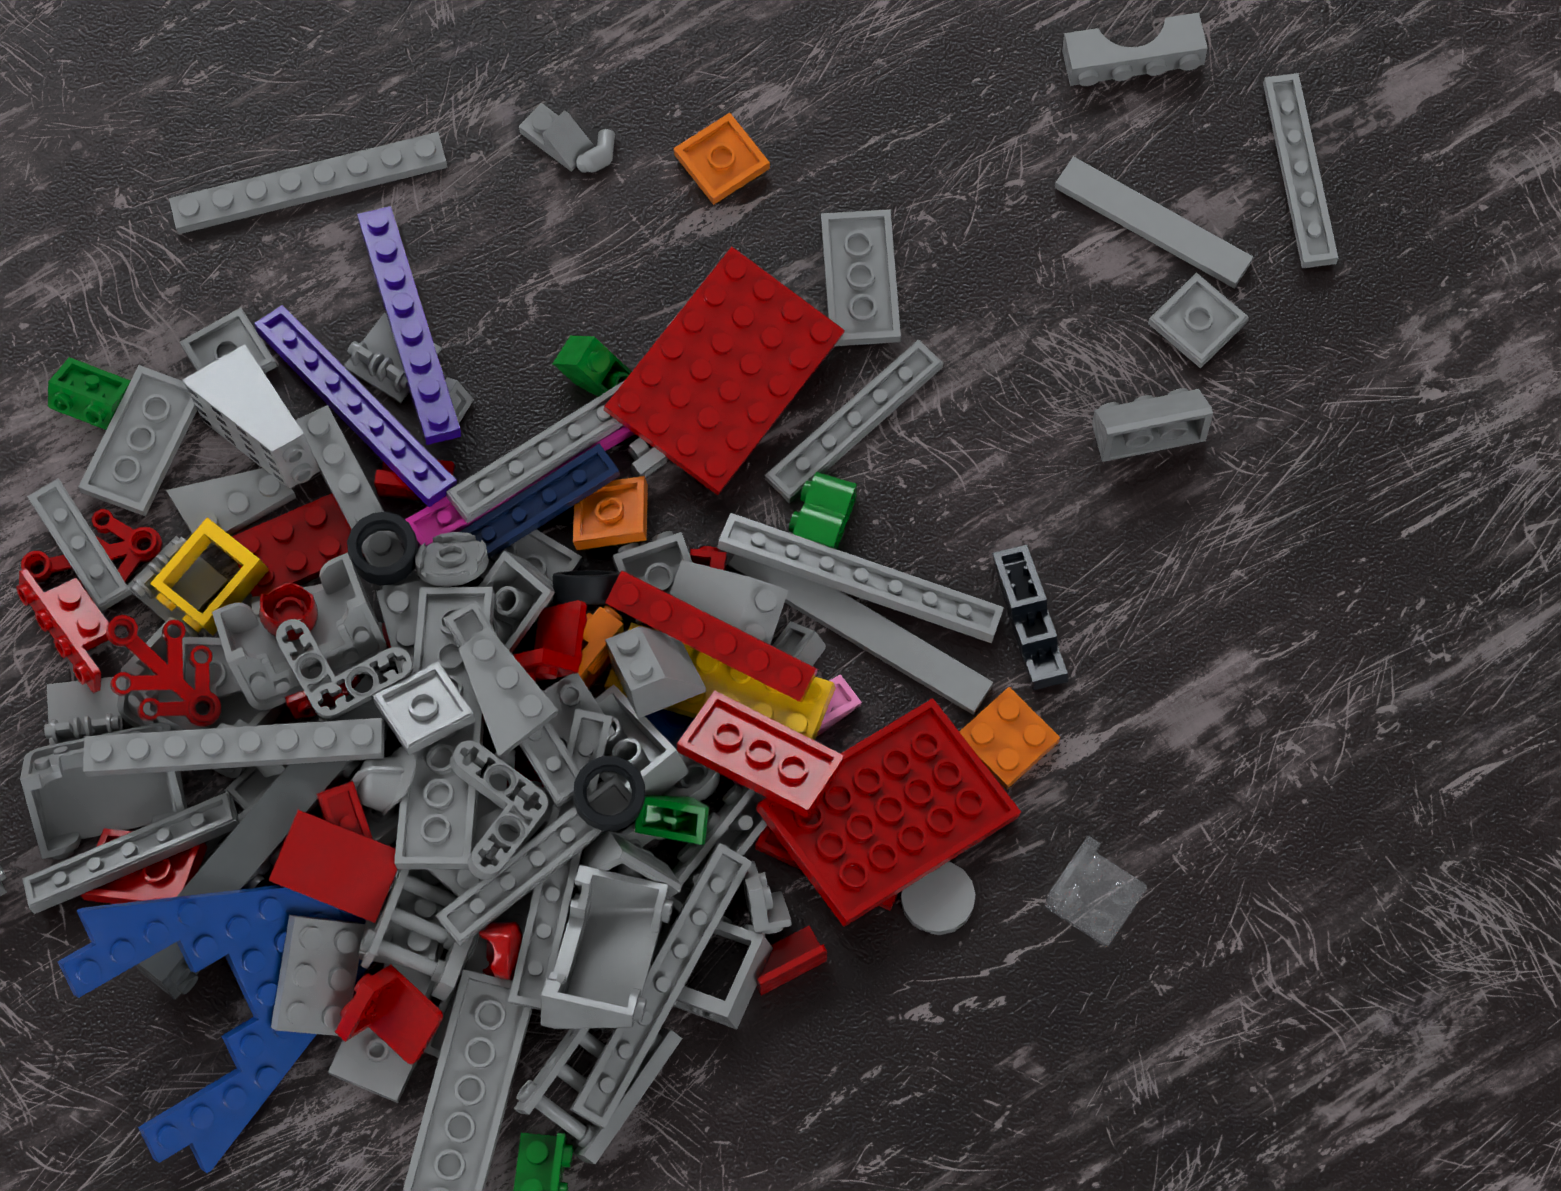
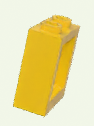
[150,517,269,636]

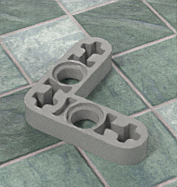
[276,619,413,720]
[450,740,548,880]

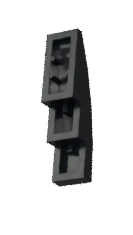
[992,545,1068,690]

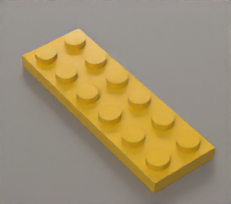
[604,622,836,741]

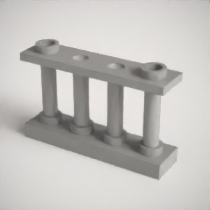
[360,869,473,1001]
[514,1028,683,1164]

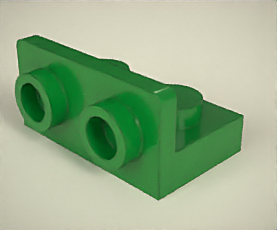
[48,357,131,430]
[513,1133,573,1191]

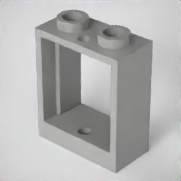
[673,916,773,1029]

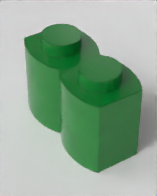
[789,472,857,549]

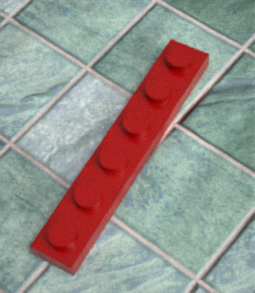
[605,570,819,702]

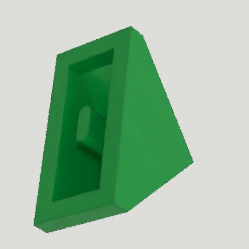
[635,795,709,845]

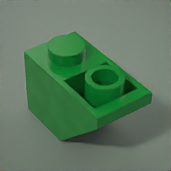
[552,335,632,397]

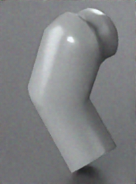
[576,129,615,173]

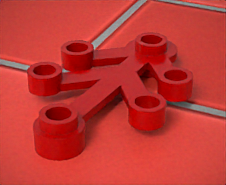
[21,509,163,599]
[106,615,222,727]

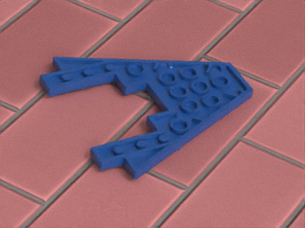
[57,885,373,1173]

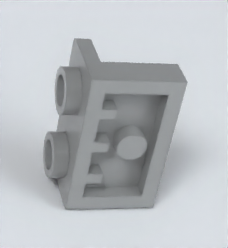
[742,861,792,934]

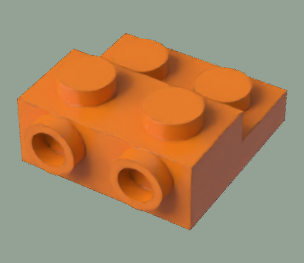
[566,606,624,689]

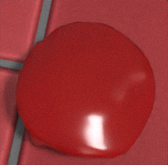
[259,583,318,641]
[479,922,523,980]

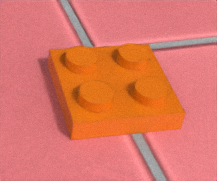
[673,113,770,205]
[573,476,648,550]
[959,687,1060,789]

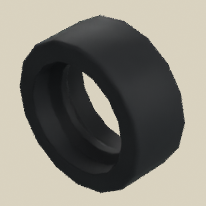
[347,512,418,586]
[552,570,620,605]
[573,756,645,831]

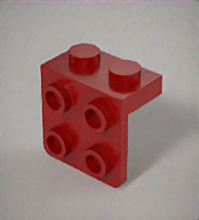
[513,600,587,682]
[335,964,443,1064]

